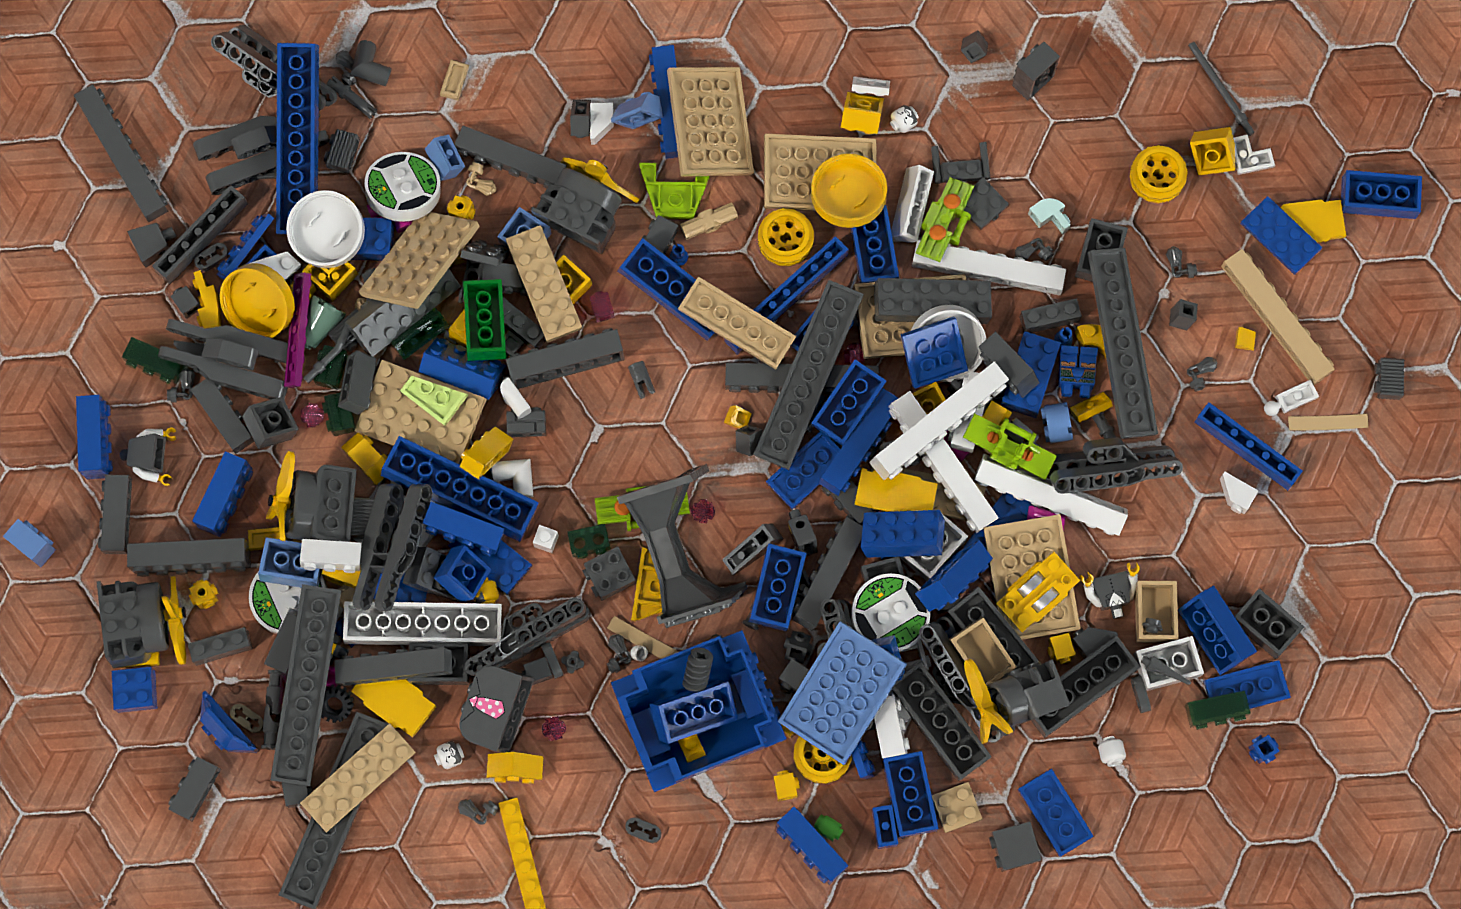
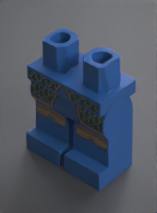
[1058,345,1098,399]

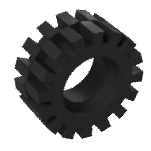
[321,684,354,723]

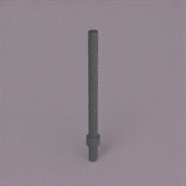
[1188,42,1255,136]

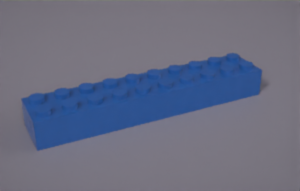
[276,43,319,234]

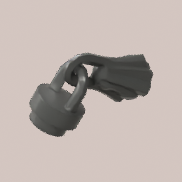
[336,50,356,86]
[1015,238,1054,261]
[1166,246,1197,278]
[1187,357,1218,392]
[167,368,196,403]
[606,634,631,673]
[458,799,499,825]

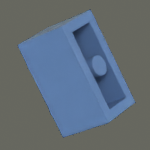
[425,135,465,181]

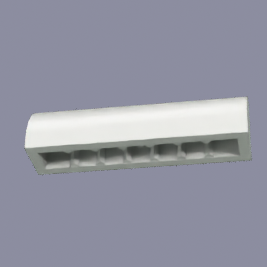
[891,165,934,242]

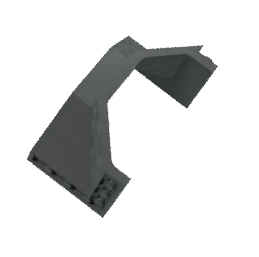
[617,464,748,628]

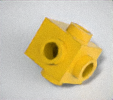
[447,195,476,220]
[189,580,219,609]

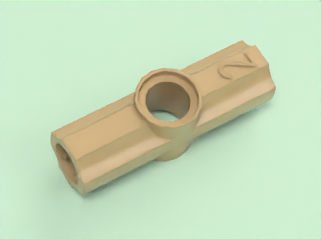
[680,202,738,240]

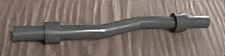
[303,299,373,384]

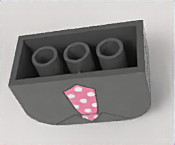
[459,666,535,752]

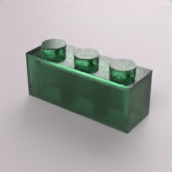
[390,307,449,360]
[122,337,185,384]
[1185,690,1251,730]

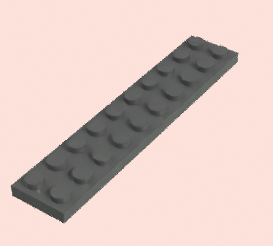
[1088,248,1158,439]
[754,279,864,470]
[270,584,342,786]
[279,712,388,909]

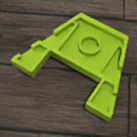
[639,163,710,219]

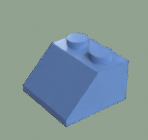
[611,92,663,129]

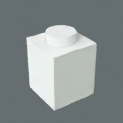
[533,525,559,553]

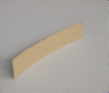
[1288,414,1368,431]
[607,616,679,659]

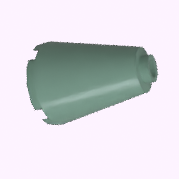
[304,295,346,350]

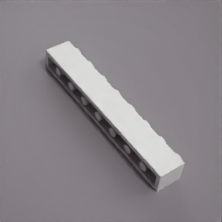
[912,240,1066,296]
[888,391,998,533]
[975,454,1128,536]

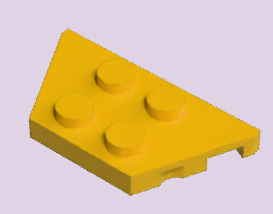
[631,547,662,622]

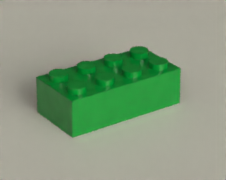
[463,279,506,361]

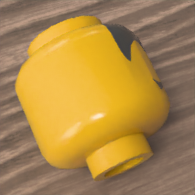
[474,577,499,604]

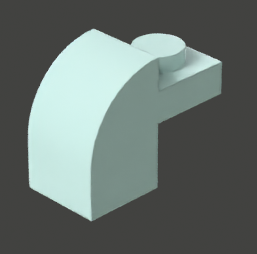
[1028,198,1070,235]

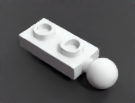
[1264,380,1319,416]

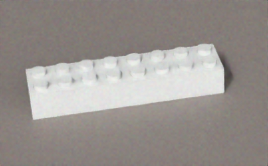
[869,361,1009,480]
[343,601,502,646]

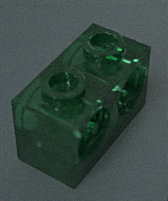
[567,524,611,559]

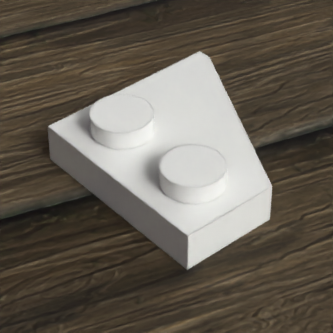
[249,252,301,281]

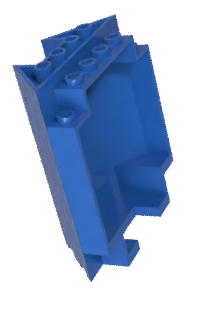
[611,630,787,792]

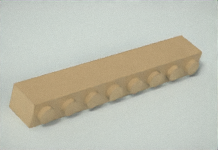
[1221,249,1334,385]

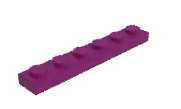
[284,272,311,388]

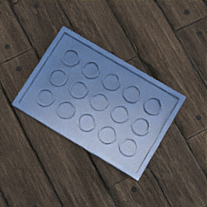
[778,621,907,765]

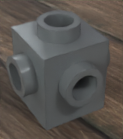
[784,631,813,664]

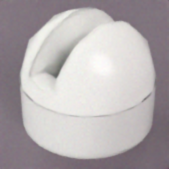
[630,645,648,661]

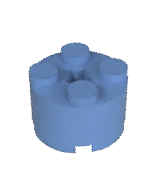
[1041,402,1073,444]

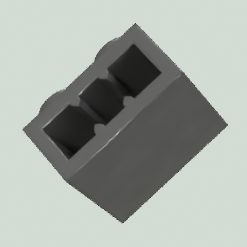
[582,547,636,601]
[989,821,1042,872]

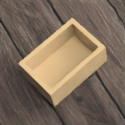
[1135,581,1178,643]
[949,617,1016,685]

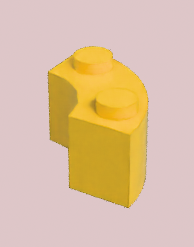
[1075,324,1107,360]
[341,432,388,485]

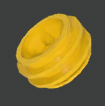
[1129,145,1188,204]
[758,208,814,266]
[793,736,852,784]

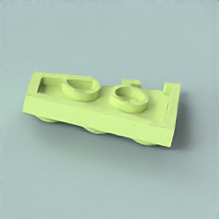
[400,376,468,426]

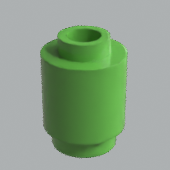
[814,814,844,842]

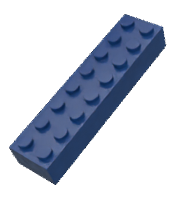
[381,436,539,542]

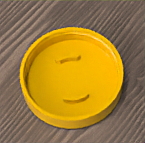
[811,154,887,228]
[220,263,295,338]

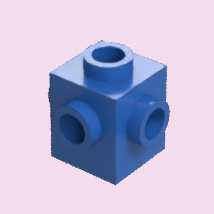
[1249,735,1279,764]

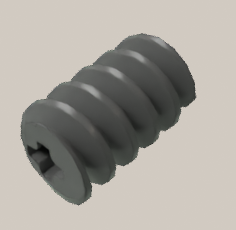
[683,647,713,692]

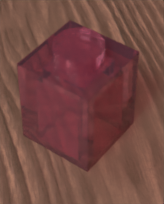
[589,291,615,323]

